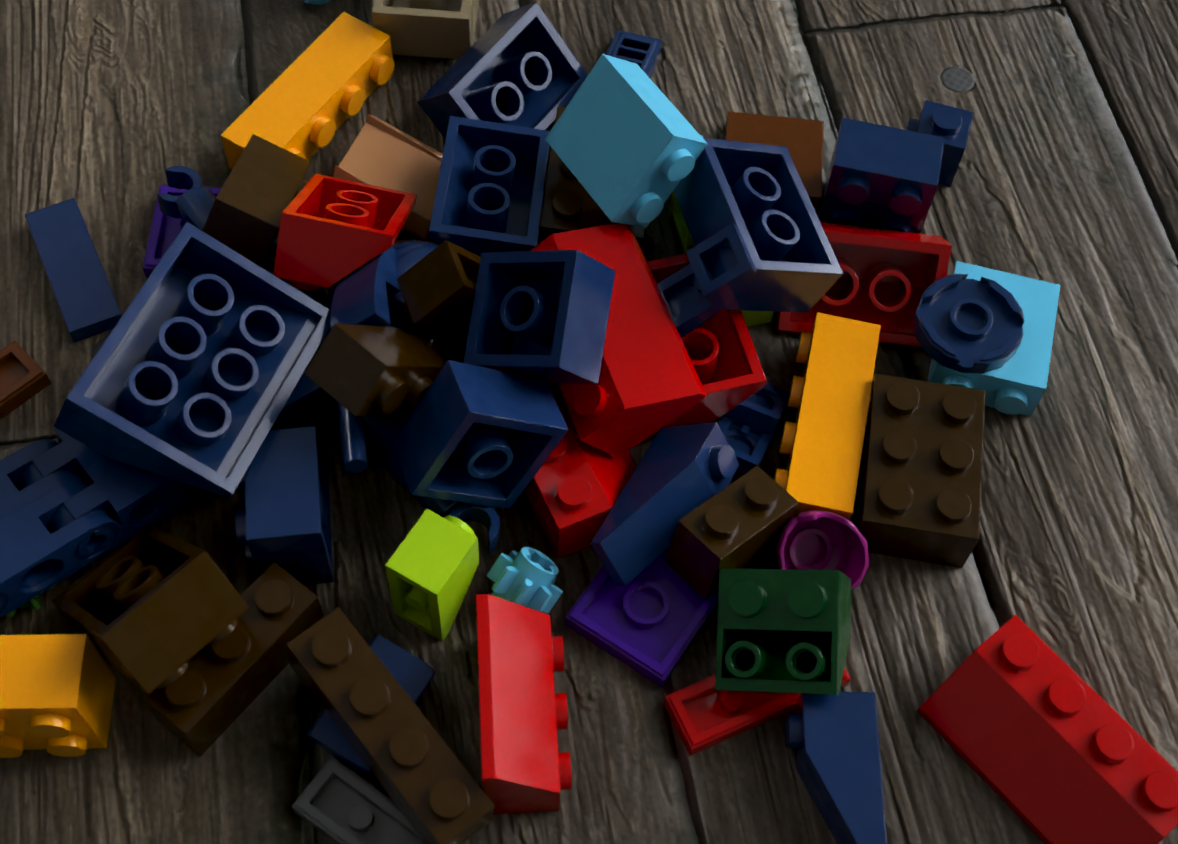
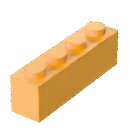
[220,12,394,169]
[774,312,881,521]

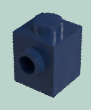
[906,100,974,187]

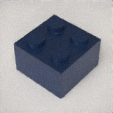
[818,118,945,234]
[463,250,615,384]
[392,360,569,509]
[235,426,334,585]

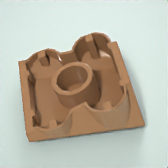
[333,114,443,241]

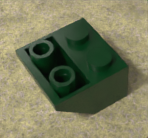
[715,568,851,695]

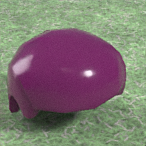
[774,510,870,591]

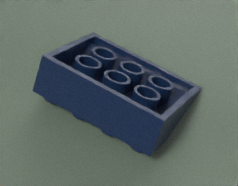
[53,222,331,498]

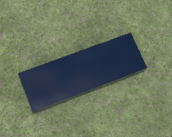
[24,198,122,342]

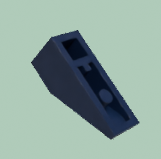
[590,422,740,586]
[784,691,887,844]

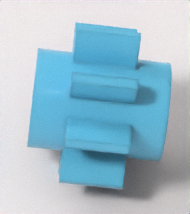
[487,547,563,614]

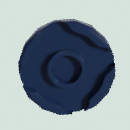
[913,274,1024,373]

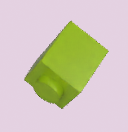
[385,509,479,642]

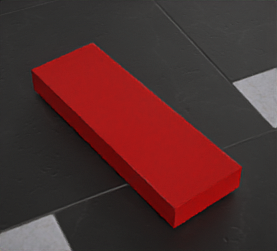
[664,668,851,756]

